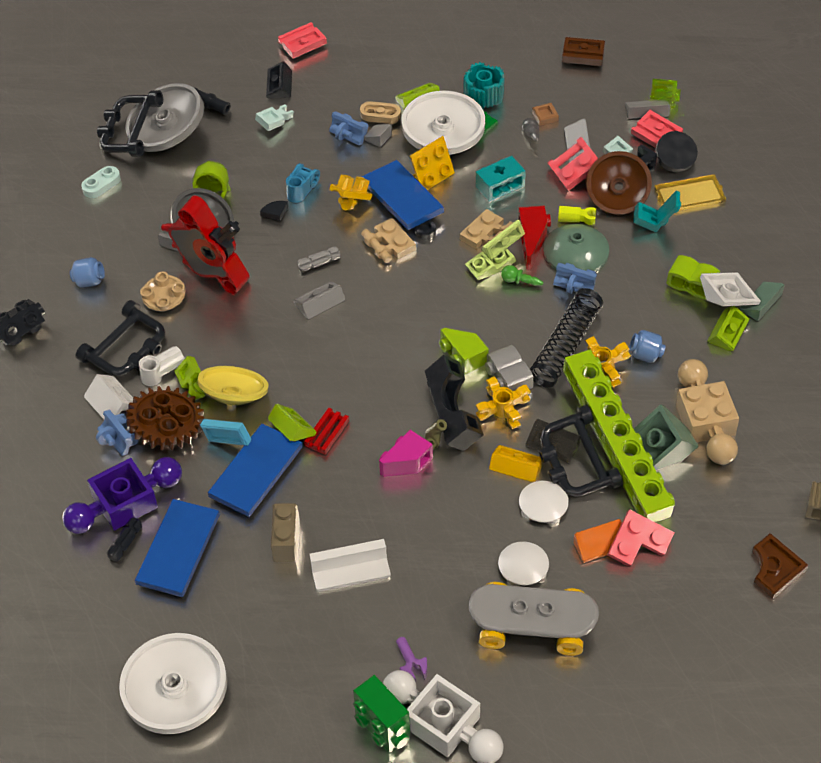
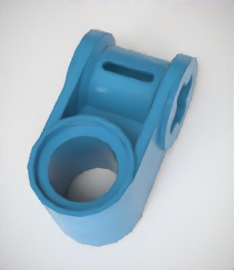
[286,163,320,203]

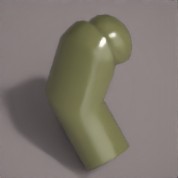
[425,419,447,450]

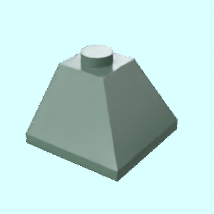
[634,404,699,470]

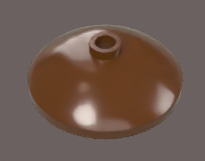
[586,151,652,215]

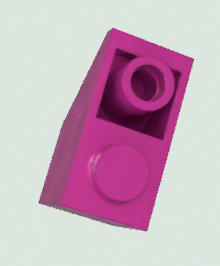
[379,430,433,477]

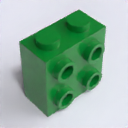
[353,675,410,753]

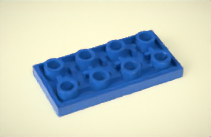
[361,160,444,230]
[208,423,302,517]
[135,499,220,597]

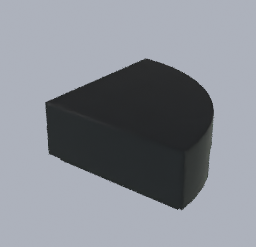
[260,201,289,221]

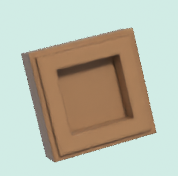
[532,103,559,126]

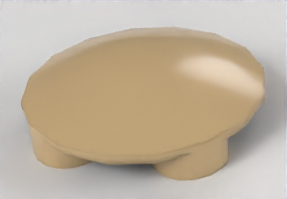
[140,271,186,311]

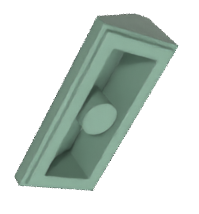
[739,282,784,321]

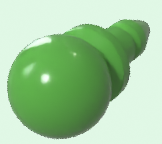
[501,265,543,286]

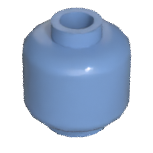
[70,257,105,288]
[629,330,665,363]

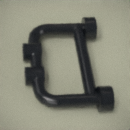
[97,90,164,157]
[75,300,165,376]
[538,404,623,497]

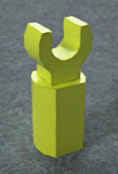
[558,206,596,225]

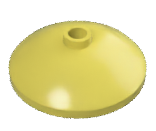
[197,366,269,405]

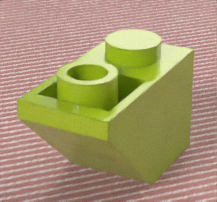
[439,328,489,375]

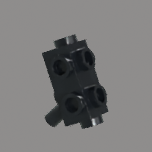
[0,299,45,346]

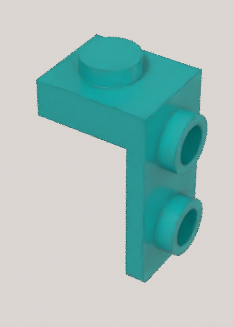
[634,190,681,232]

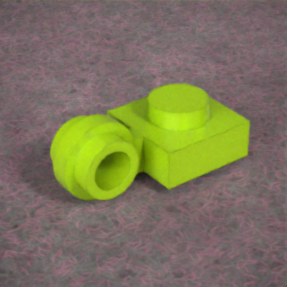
[174,356,206,400]

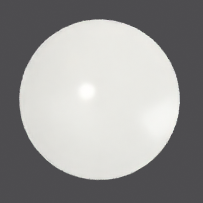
[519,481,568,524]
[498,542,549,586]

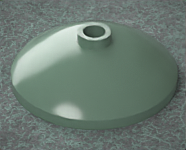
[543,224,609,272]

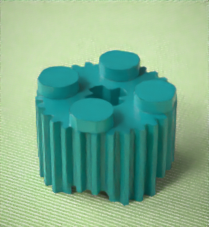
[463,62,505,109]

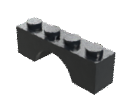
[424,355,484,451]

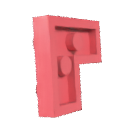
[607,510,675,567]

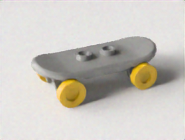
[469,582,599,656]

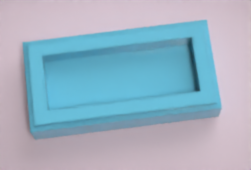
[200,419,252,446]

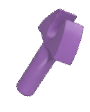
[396,637,427,682]

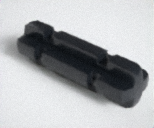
[107,517,142,562]

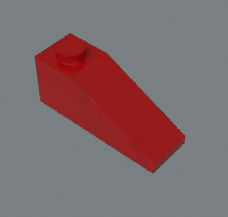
[518,205,551,271]

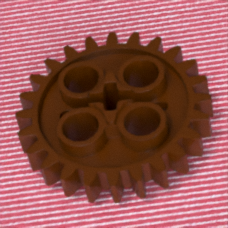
[126,386,204,451]

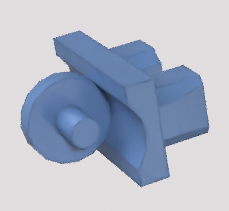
[329,111,369,146]
[553,263,597,296]
[96,410,139,456]

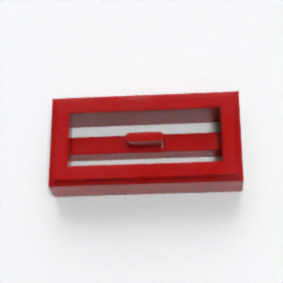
[304,407,349,455]

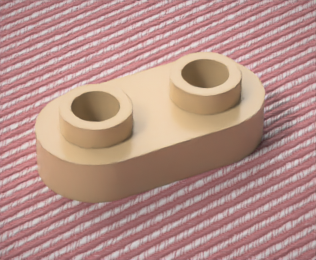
[360,102,401,124]

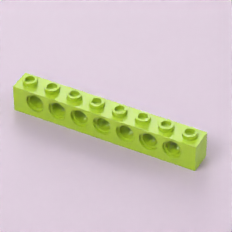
[563,349,675,522]

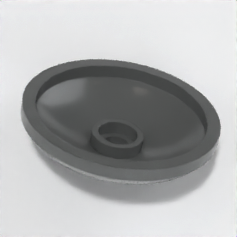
[170,188,234,228]

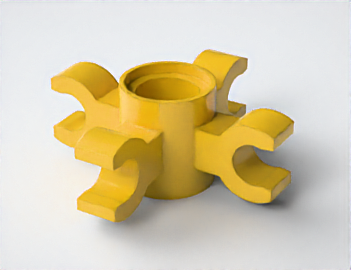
[585,336,631,388]
[476,376,531,429]

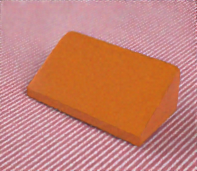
[573,519,622,563]

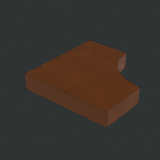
[752,533,808,599]

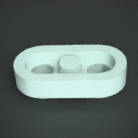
[81,166,121,198]

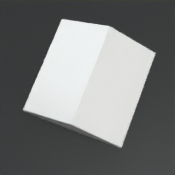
[700,273,761,306]

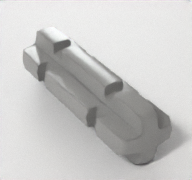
[298,247,340,272]

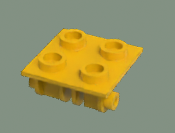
[410,136,455,190]

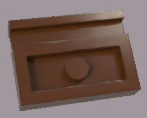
[562,37,605,66]

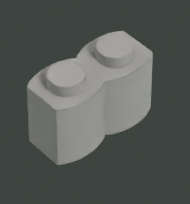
[485,345,533,391]

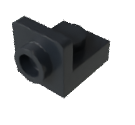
[637,144,657,173]

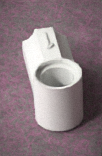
[139,346,185,386]

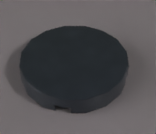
[655,131,698,173]

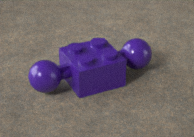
[62,457,182,534]

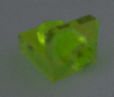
[650,79,681,109]

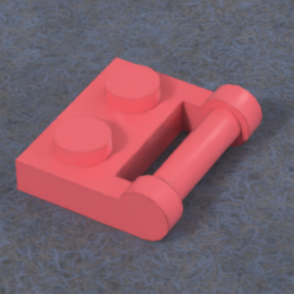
[548,137,598,191]

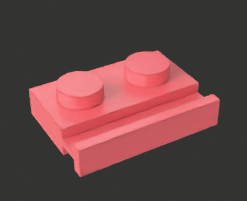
[278,22,327,59]
[631,110,683,148]

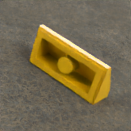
[489,445,543,482]

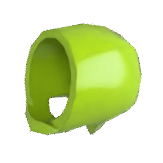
[192,161,231,199]

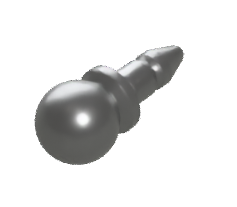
[522,118,540,141]

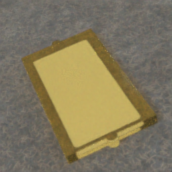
[654,174,726,211]

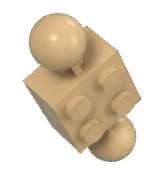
[676,359,739,465]

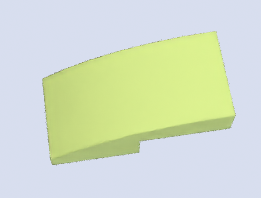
[465,248,516,280]

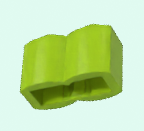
[666,255,720,299]

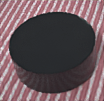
[414,220,436,240]

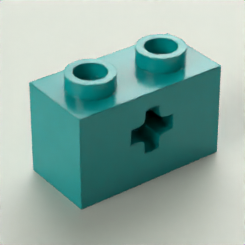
[475,156,526,202]

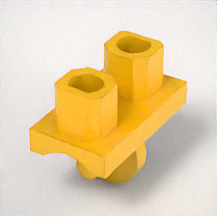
[329,174,372,211]

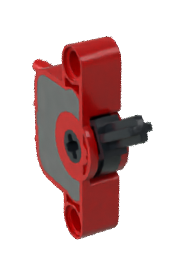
[161,195,250,295]

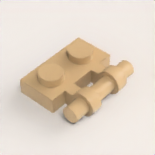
[459,209,513,250]
[361,218,416,263]

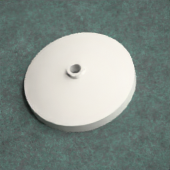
[402,91,485,155]
[119,633,227,734]

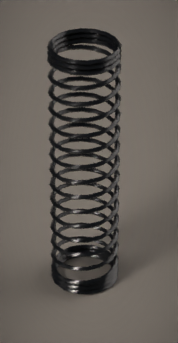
[530,288,603,388]

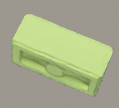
[482,220,525,260]

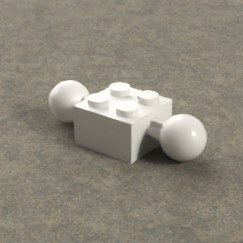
[383,670,504,763]

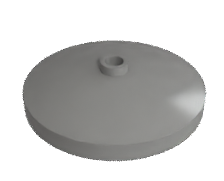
[125,83,204,152]

